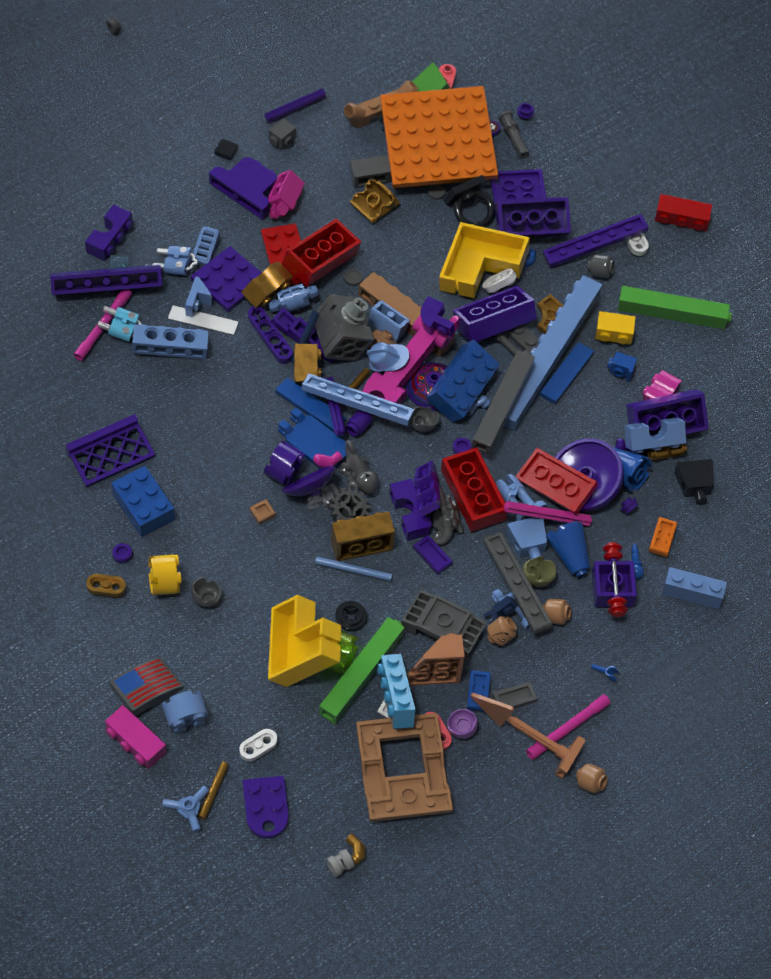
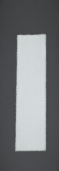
[168,305,238,335]

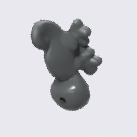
[339,440,378,494]
[431,488,464,546]

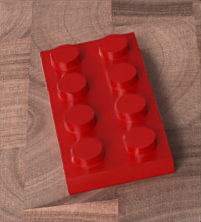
[261,223,305,287]
[515,448,598,515]

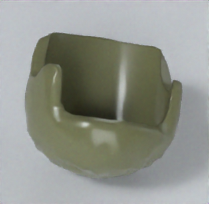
[522,556,557,587]

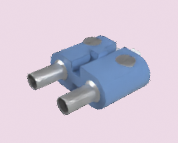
[153,246,198,276]

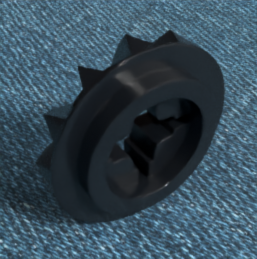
[335,601,367,631]

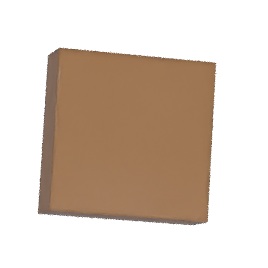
[249,499,276,525]

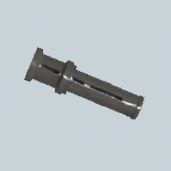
[498,110,529,159]

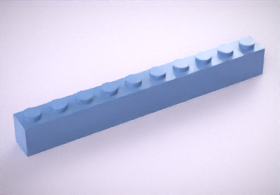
[504,275,602,431]

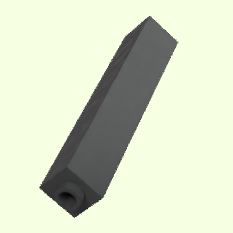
[472,350,535,455]

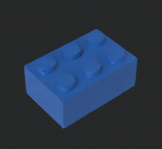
[111,466,175,537]

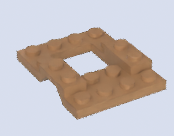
[356,713,453,822]

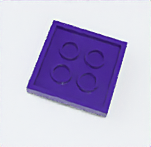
[490,169,547,216]
[190,246,261,312]

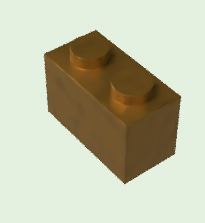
[294,344,321,383]

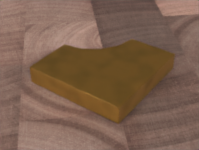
[537,294,564,334]

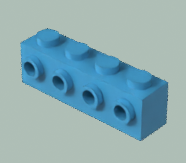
[377,654,415,729]

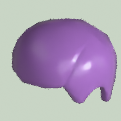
[447,709,478,739]

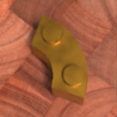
[241,261,293,308]

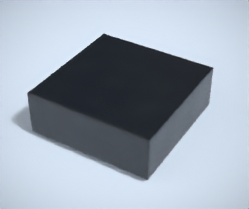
[214,138,238,160]

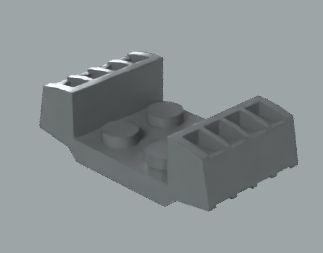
[401,590,487,659]

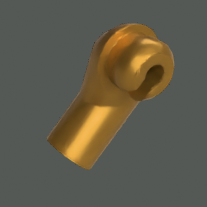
[345,833,365,864]

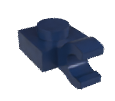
[484,595,518,625]

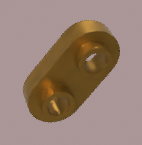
[86,574,126,597]

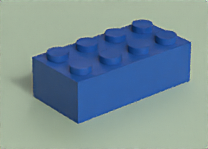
[426,340,500,423]

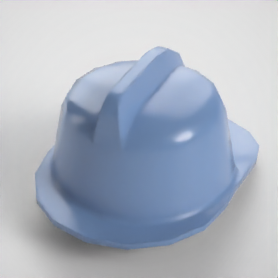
[366,342,409,372]

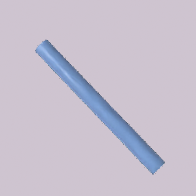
[315,556,393,581]

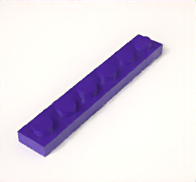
[543,214,649,268]

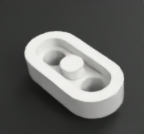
[625,233,648,256]
[483,268,517,293]
[240,729,277,762]

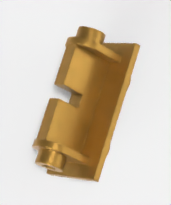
[647,444,687,460]

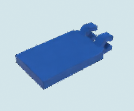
[278,407,346,469]

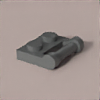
[494,324,539,355]

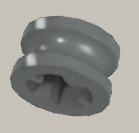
[106,17,122,34]

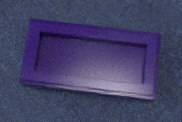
[413,535,453,575]

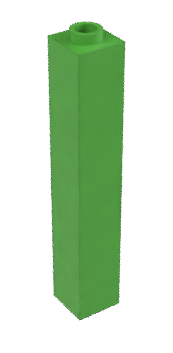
[617,286,732,330]
[319,617,405,725]

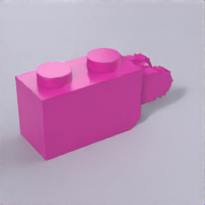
[268,169,305,220]

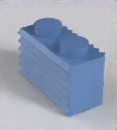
[368,300,410,343]

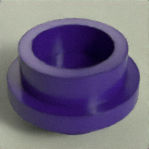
[517,103,534,119]
[620,497,638,514]

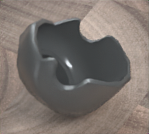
[410,406,440,433]
[192,577,222,607]

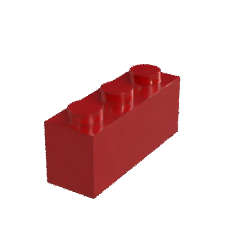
[654,194,712,231]

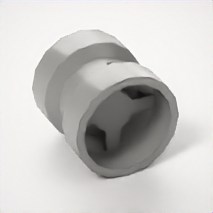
[326,849,355,877]

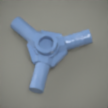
[162,786,209,832]

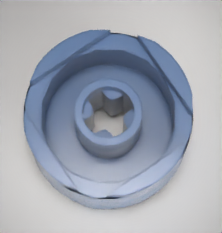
[162,690,208,734]

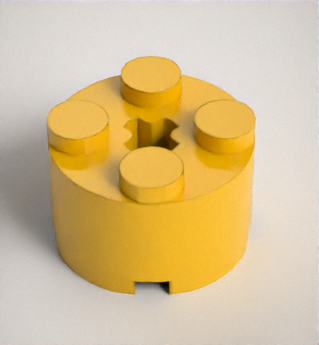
[148,554,181,596]

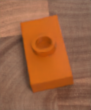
[648,517,678,557]

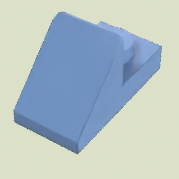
[185,276,212,317]

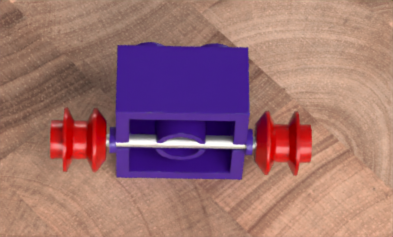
[591,542,637,617]

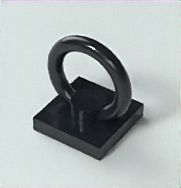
[443,175,495,227]

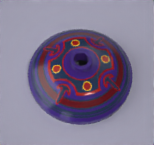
[406,362,448,411]

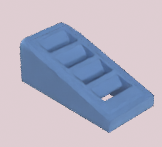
[191,226,220,265]

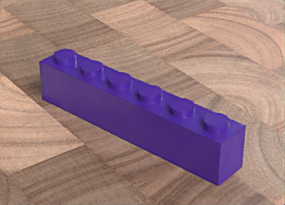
[50,265,162,295]

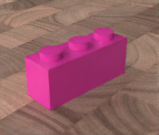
[105,705,166,769]

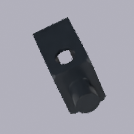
[674,459,714,504]

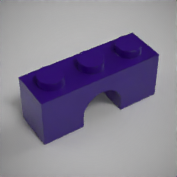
[85,204,134,261]
[389,478,432,541]

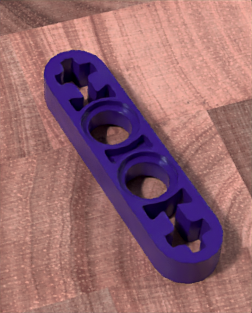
[248,306,292,364]

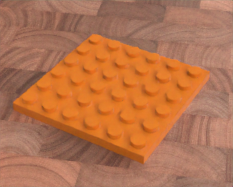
[380,86,498,188]

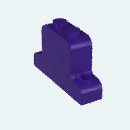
[209,157,277,220]

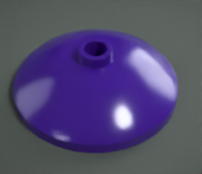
[282,464,336,497]

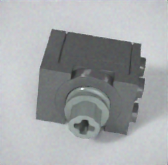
[315,294,374,362]

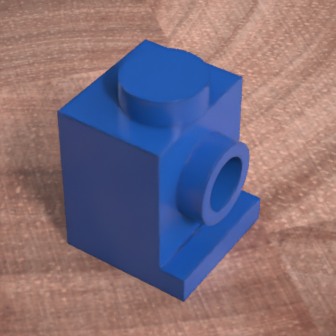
[607,352,637,383]

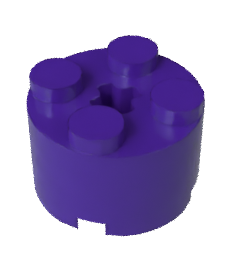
[264,441,305,486]

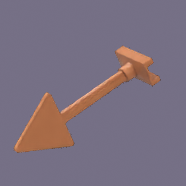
[470,693,586,779]

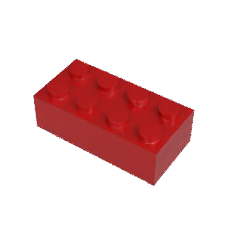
[282,218,361,287]
[441,447,507,532]

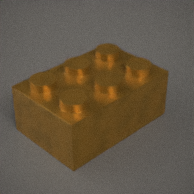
[331,512,395,561]

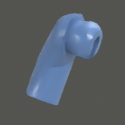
[466,395,491,416]

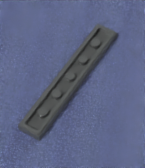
[483,532,552,634]

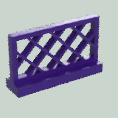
[66,414,155,487]

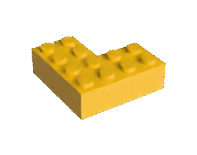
[439,222,529,298]
[268,594,341,687]

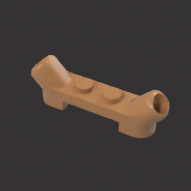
[344,81,419,128]

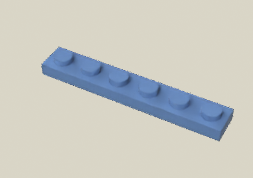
[301,374,414,426]

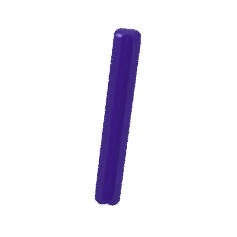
[264,88,326,123]
[325,377,345,436]

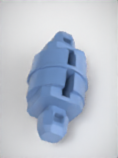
[268,284,319,312]

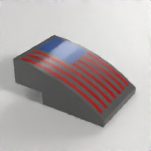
[109,657,184,717]

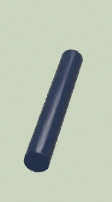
[291,310,320,362]

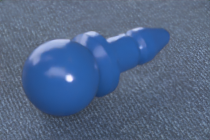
[631,544,644,580]

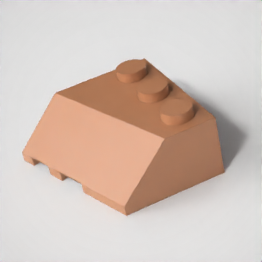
[407,633,464,686]

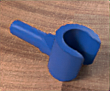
[591,664,620,682]

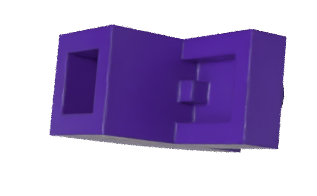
[420,296,455,337]

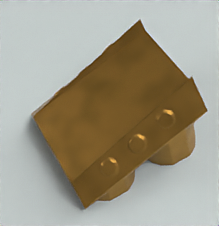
[349,180,400,223]

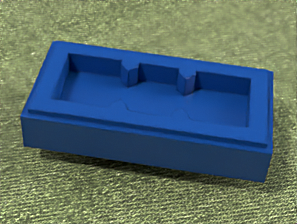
[467,670,490,712]

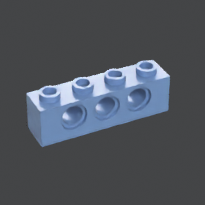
[132,324,208,359]

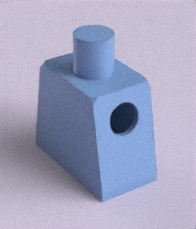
[506,517,547,559]

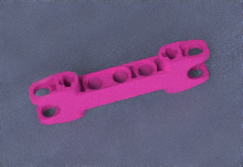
[362,314,460,419]

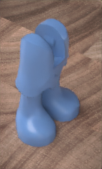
[495,474,548,521]

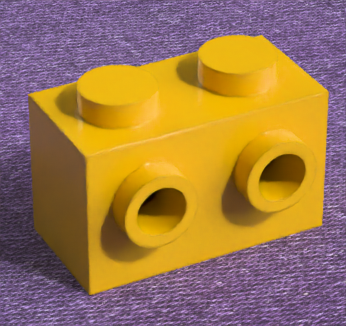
[595,311,636,345]

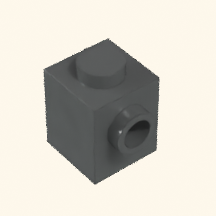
[269,118,296,150]

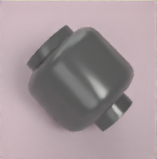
[587,254,615,278]

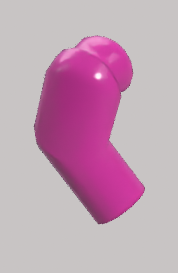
[313,452,343,468]

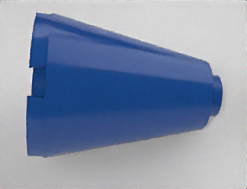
[613,447,652,492]
[546,521,590,577]

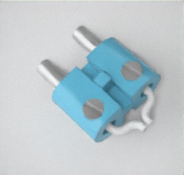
[97,306,141,342]

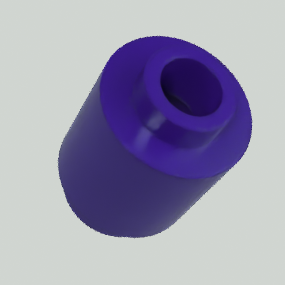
[345,409,372,437]

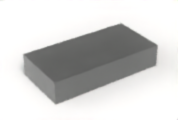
[492,681,537,709]

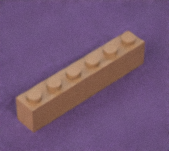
[358,272,456,357]

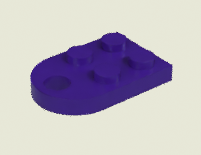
[242,775,288,839]

